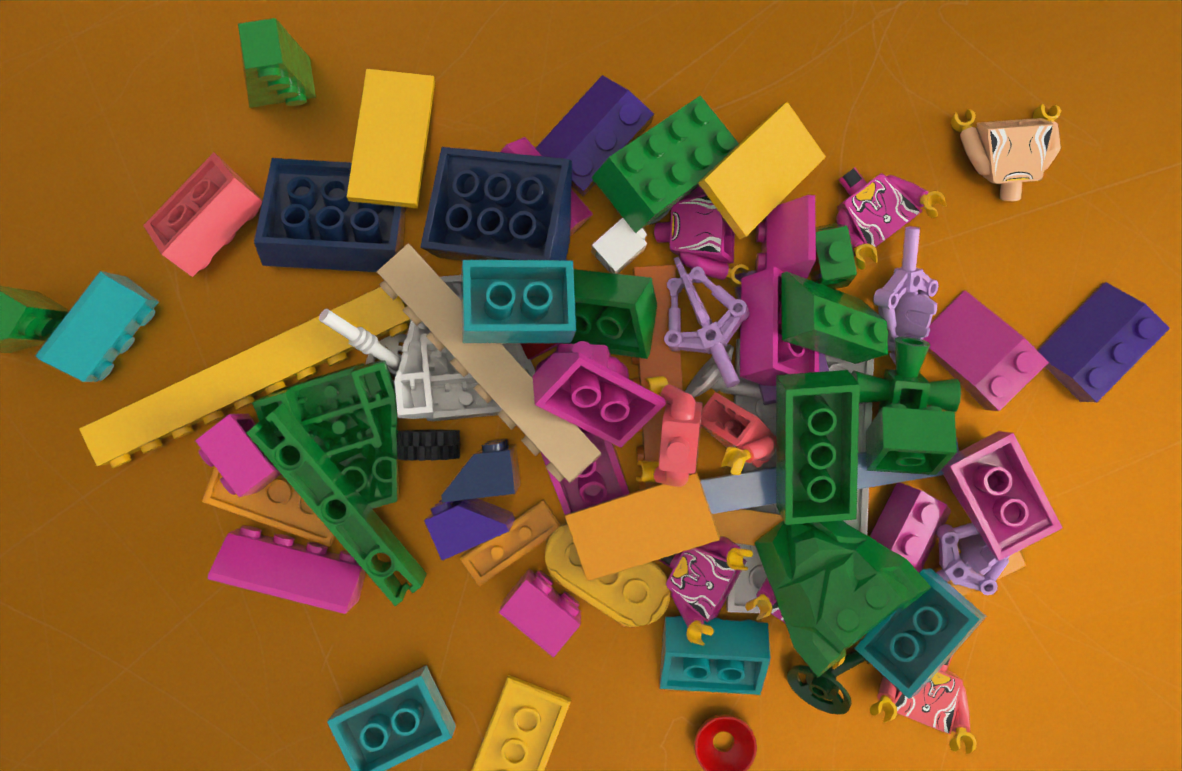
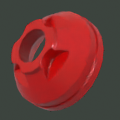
[694,714,757,771]

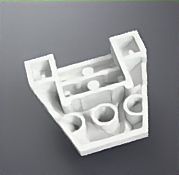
[394,275,535,421]

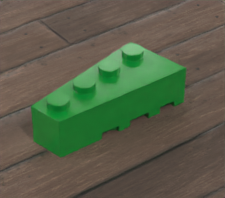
[238,18,316,108]

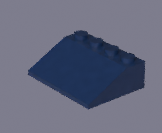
[420,147,572,261]
[254,158,406,272]

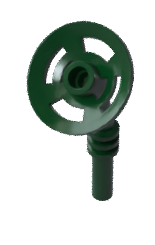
[787,650,869,715]

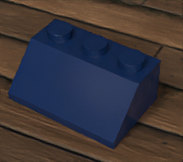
[441,439,521,502]

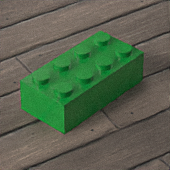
[591,95,739,233]
[776,370,860,525]

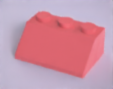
[143,152,262,277]

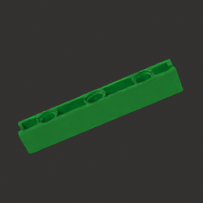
[246,403,427,606]

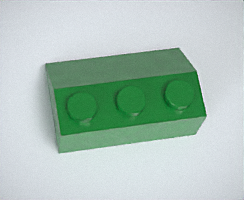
[561,269,657,359]
[782,271,888,364]
[0,286,70,353]

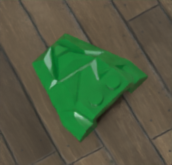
[252,360,399,510]
[754,521,931,678]

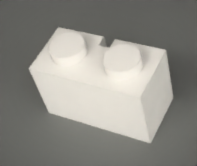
[591,218,647,274]

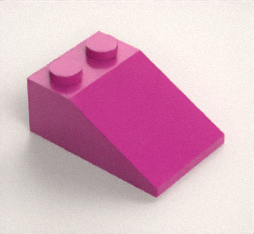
[923,291,1049,411]
[540,426,630,515]
[941,431,1062,561]

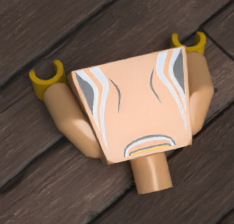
[951,104,1061,201]

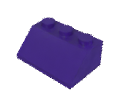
[535,75,654,197]
[1037,282,1170,403]
[424,498,515,560]

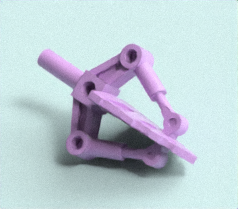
[874,226,938,365]
[664,257,749,388]
[936,523,1010,595]

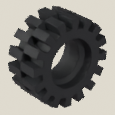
[397,429,460,461]

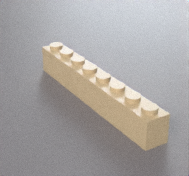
[377,243,601,483]

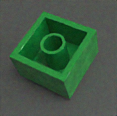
[866,404,957,475]

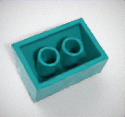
[35,271,159,382]
[660,616,771,695]

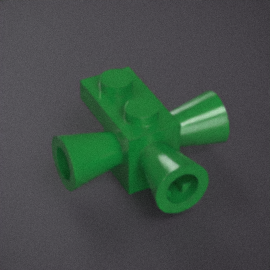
[851,337,961,412]

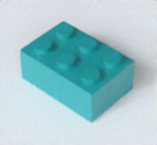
[461,260,576,343]
[854,568,987,699]
[327,665,456,771]

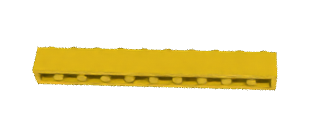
[79,287,410,468]

